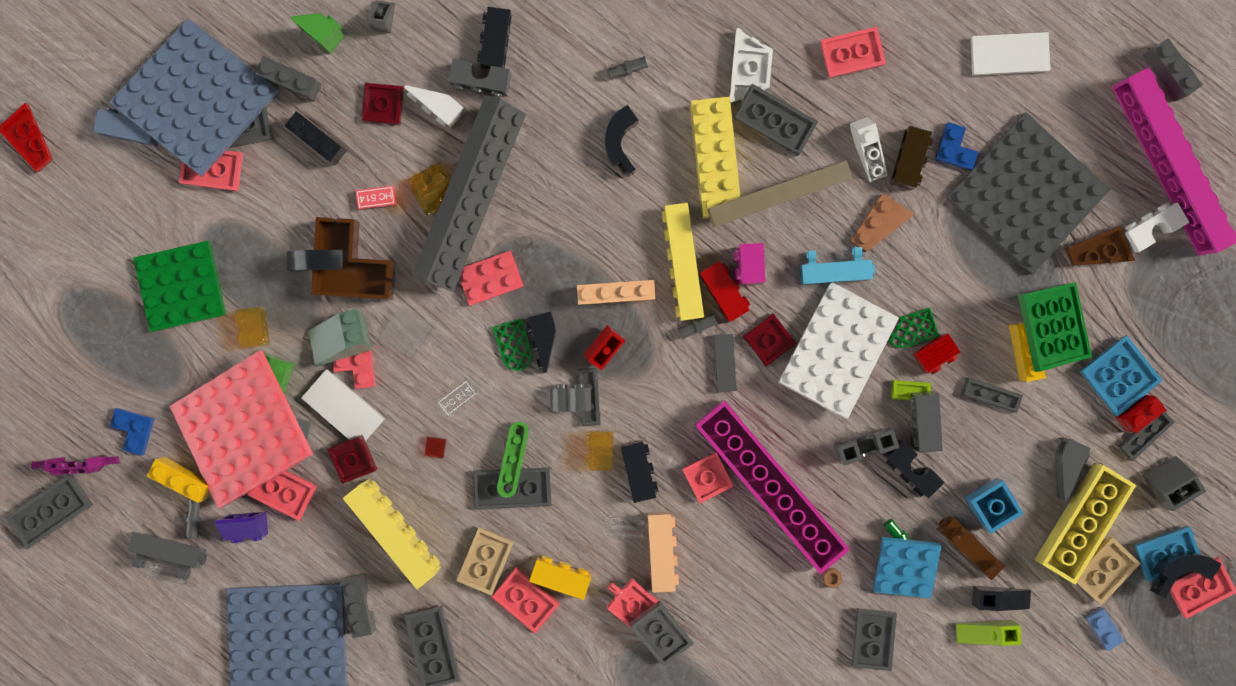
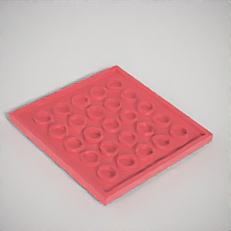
[169,351,313,509]

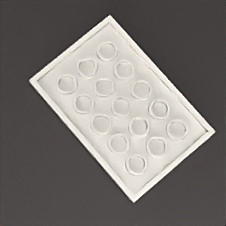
[778,282,899,419]

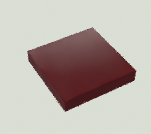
[361,82,404,125]
[743,313,797,367]
[327,435,378,484]

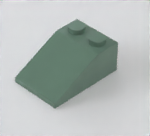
[308,308,372,367]

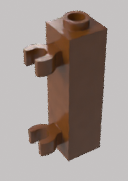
[936,516,1005,580]

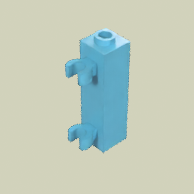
[799,247,875,285]

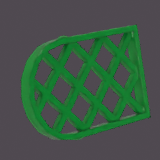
[888,308,940,348]
[492,318,532,371]

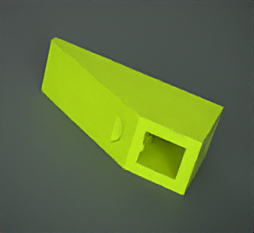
[956,620,1022,646]

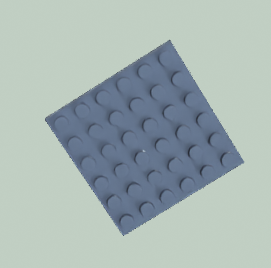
[109,18,279,177]
[227,583,347,686]

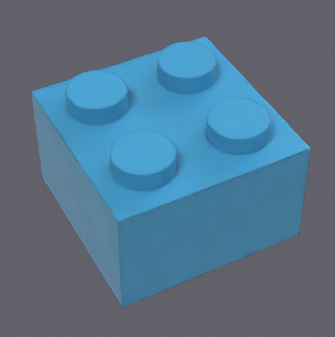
[964,478,1024,534]

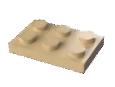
[456,527,514,596]
[1077,536,1141,605]

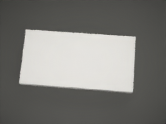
[970,32,1050,76]
[302,369,385,441]

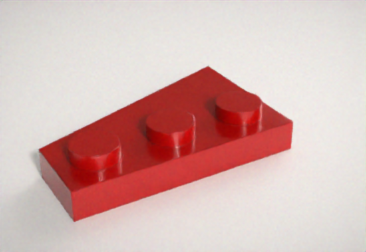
[0,103,53,172]

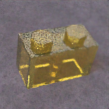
[235,307,270,348]
[585,430,613,471]

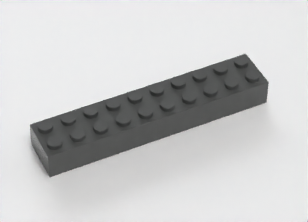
[412,95,526,292]

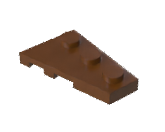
[1065,225,1135,266]

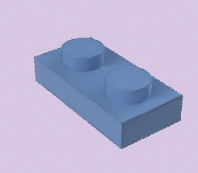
[1085,607,1124,651]

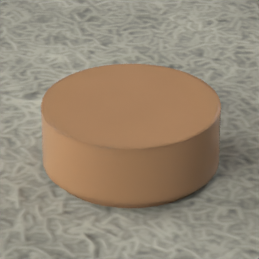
[822,568,842,588]

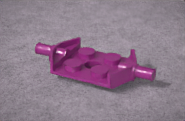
[31,455,120,475]

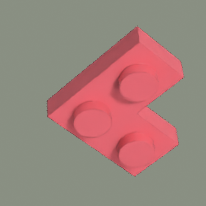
[333,351,375,389]

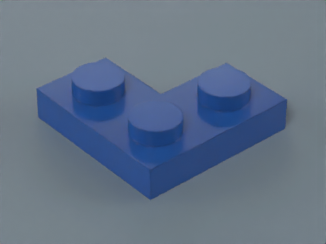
[934,122,978,171]
[110,408,155,455]

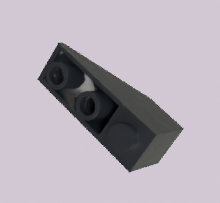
[526,311,557,373]
[972,585,1031,611]

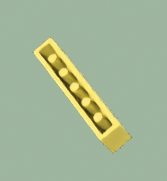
[661,203,704,321]

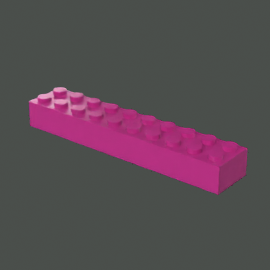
[1111,67,1236,256]
[694,400,850,575]

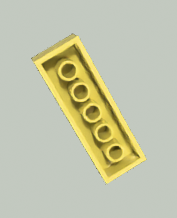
[690,97,740,219]
[1034,463,1136,585]
[343,479,441,589]

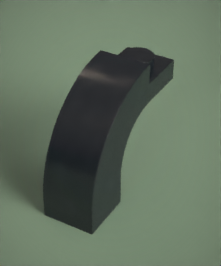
[605,104,639,177]
[287,250,342,272]
[1149,551,1221,598]

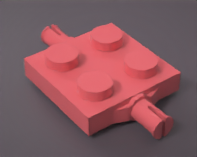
[606,578,659,628]

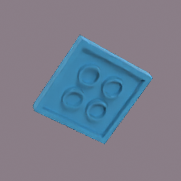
[1080,335,1163,416]
[873,537,941,598]

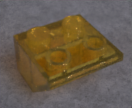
[408,161,451,216]

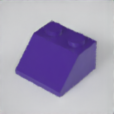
[215,511,268,543]

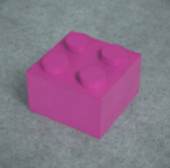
[733,243,766,285]

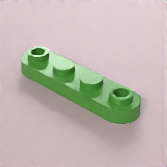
[497,421,529,498]

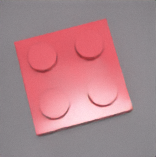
[682,452,733,503]

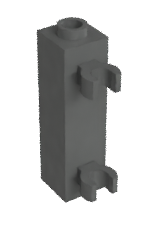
[128,532,207,580]

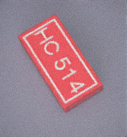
[355,185,397,210]

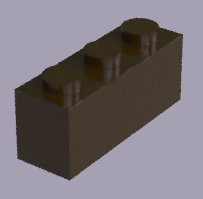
[890,126,933,190]

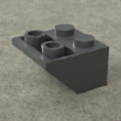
[1142,456,1206,511]

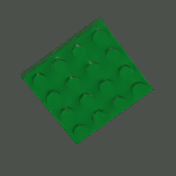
[133,241,227,332]
[1018,282,1092,372]

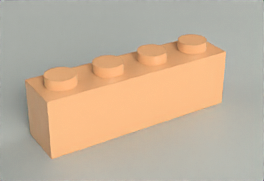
[577,280,656,305]
[647,511,679,593]

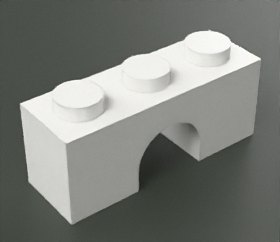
[1123,202,1189,253]

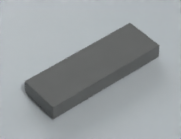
[713,334,737,392]
[578,368,601,426]
[961,377,1023,413]
[1117,412,1175,461]

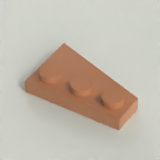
[850,193,915,252]

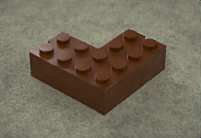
[311,217,395,300]

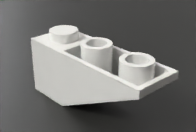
[404,85,466,128]
[850,117,888,182]

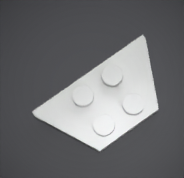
[729,28,773,104]

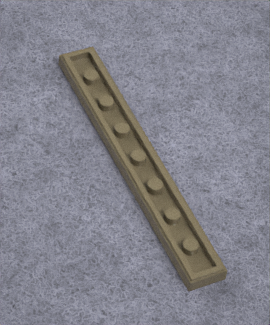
[707,160,853,227]

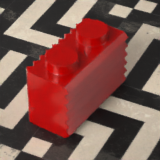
[583,325,625,370]
[912,333,961,375]
[1116,395,1167,433]

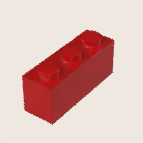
[699,261,750,323]

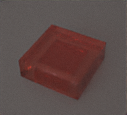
[424,436,447,458]

